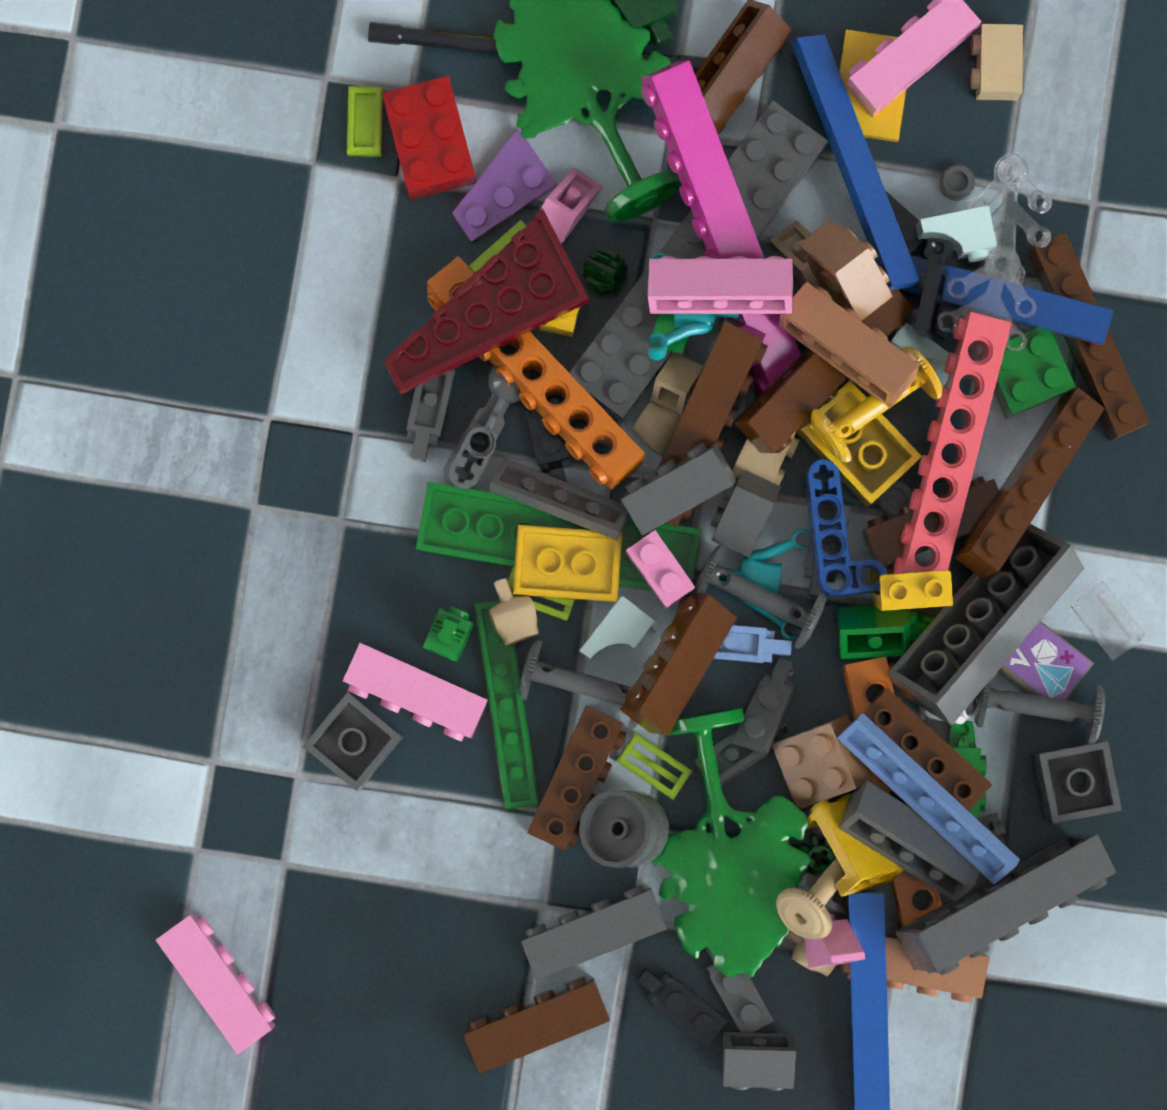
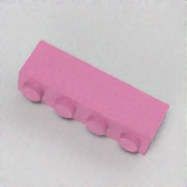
[846,0,982,117]
[648,256,793,314]
[343,643,489,742]
[156,913,276,1055]

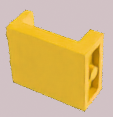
[870,569,953,611]
[807,793,904,897]

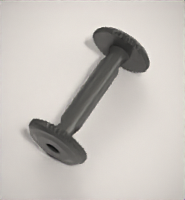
[694,545,826,649]
[519,640,638,729]
[973,680,1105,745]

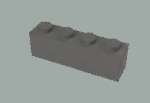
[839,781,979,902]
[521,885,667,981]

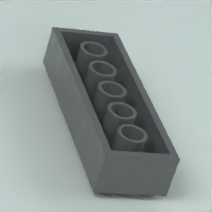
[887,524,1085,726]
[895,834,1117,975]

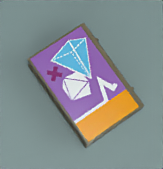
[998,621,1094,700]

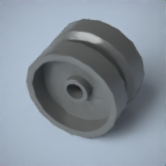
[579,790,669,868]

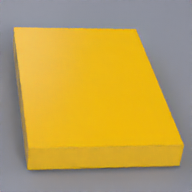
[839,29,906,142]
[513,525,622,602]

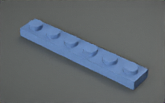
[837,712,1020,884]

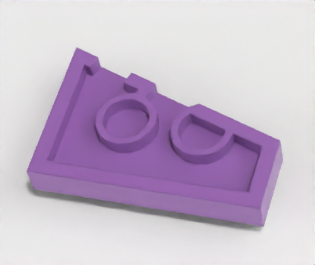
[452,128,557,243]

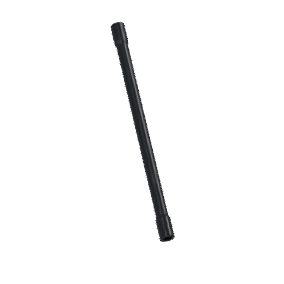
[368,21,707,74]

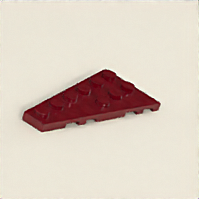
[384,208,589,395]

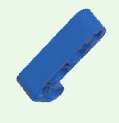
[804,459,887,597]

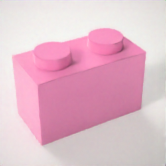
[626,530,695,610]

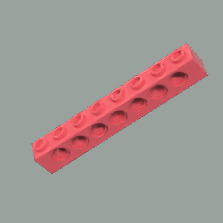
[892,312,1012,574]

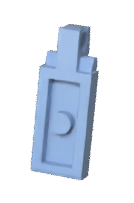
[713,625,792,664]

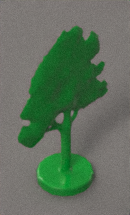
[493,0,682,223]
[652,707,810,977]

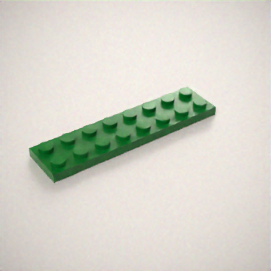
[416,482,701,597]

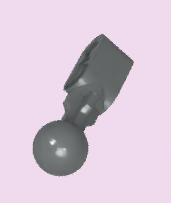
[444,365,532,489]

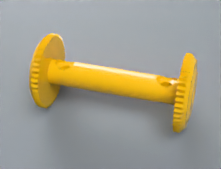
[811,346,942,462]

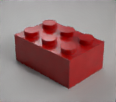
[382,76,476,200]

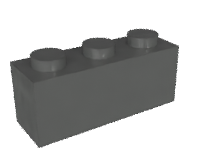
[621,442,736,535]

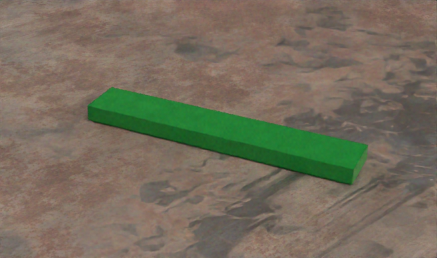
[474,600,540,810]

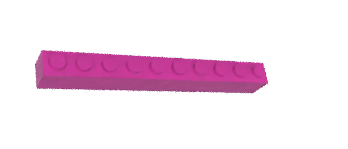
[641,60,800,396]

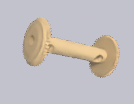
[776,858,845,940]

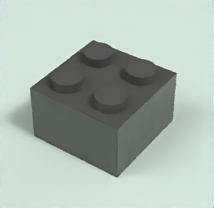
[302,692,404,791]
[1032,741,1122,824]

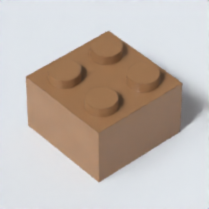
[798,219,893,321]
[772,715,873,809]

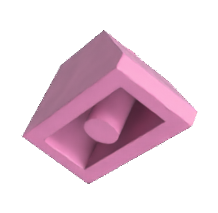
[540,168,603,244]
[804,914,865,968]

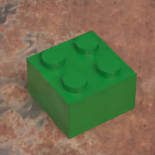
[978,328,1076,419]

